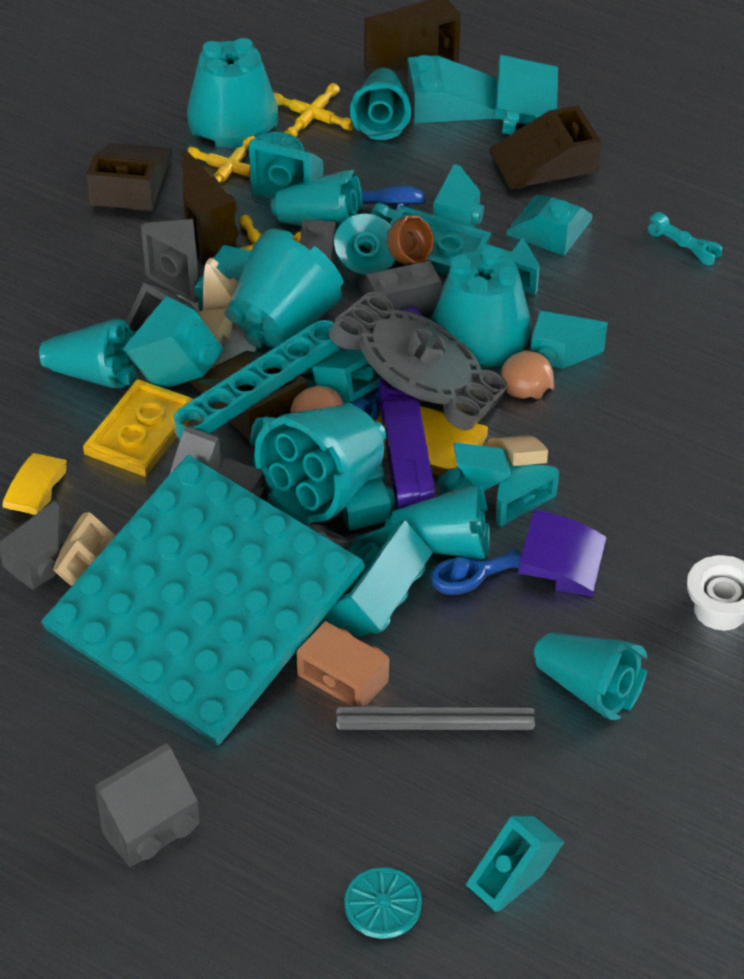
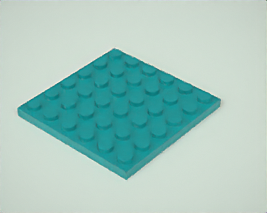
[41,454,365,746]

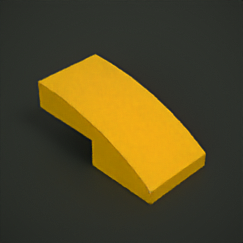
[3,453,67,515]

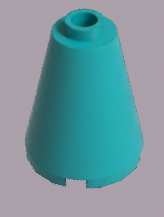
[350,68,411,140]
[271,170,363,231]
[385,485,490,560]
[534,632,647,720]

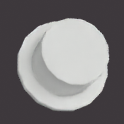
[687,555,744,631]

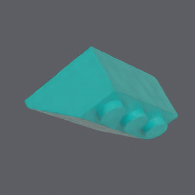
[320,520,433,638]

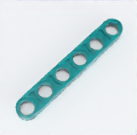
[174,320,340,439]

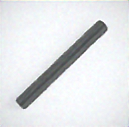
[336,706,535,730]

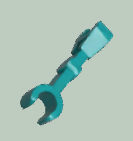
[647,212,722,266]

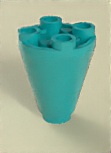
[39,319,137,388]

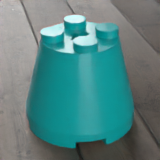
[187,38,279,148]
[224,229,344,348]
[431,246,532,369]
[254,403,386,525]

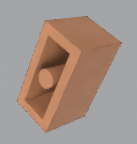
[297,621,389,706]

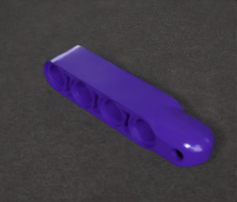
[378,377,435,510]

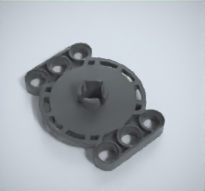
[329,292,507,430]

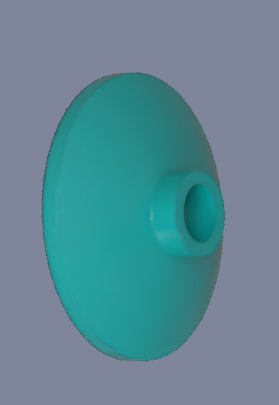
[334,214,396,276]

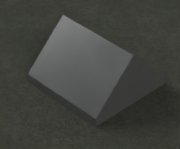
[141,219,198,304]

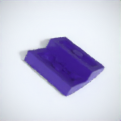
[519,509,606,597]

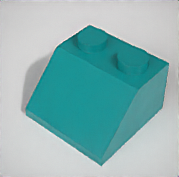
[123,296,224,389]

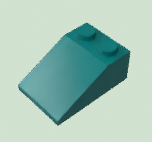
[407,55,497,123]

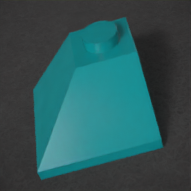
[249,139,323,198]
[507,195,593,256]

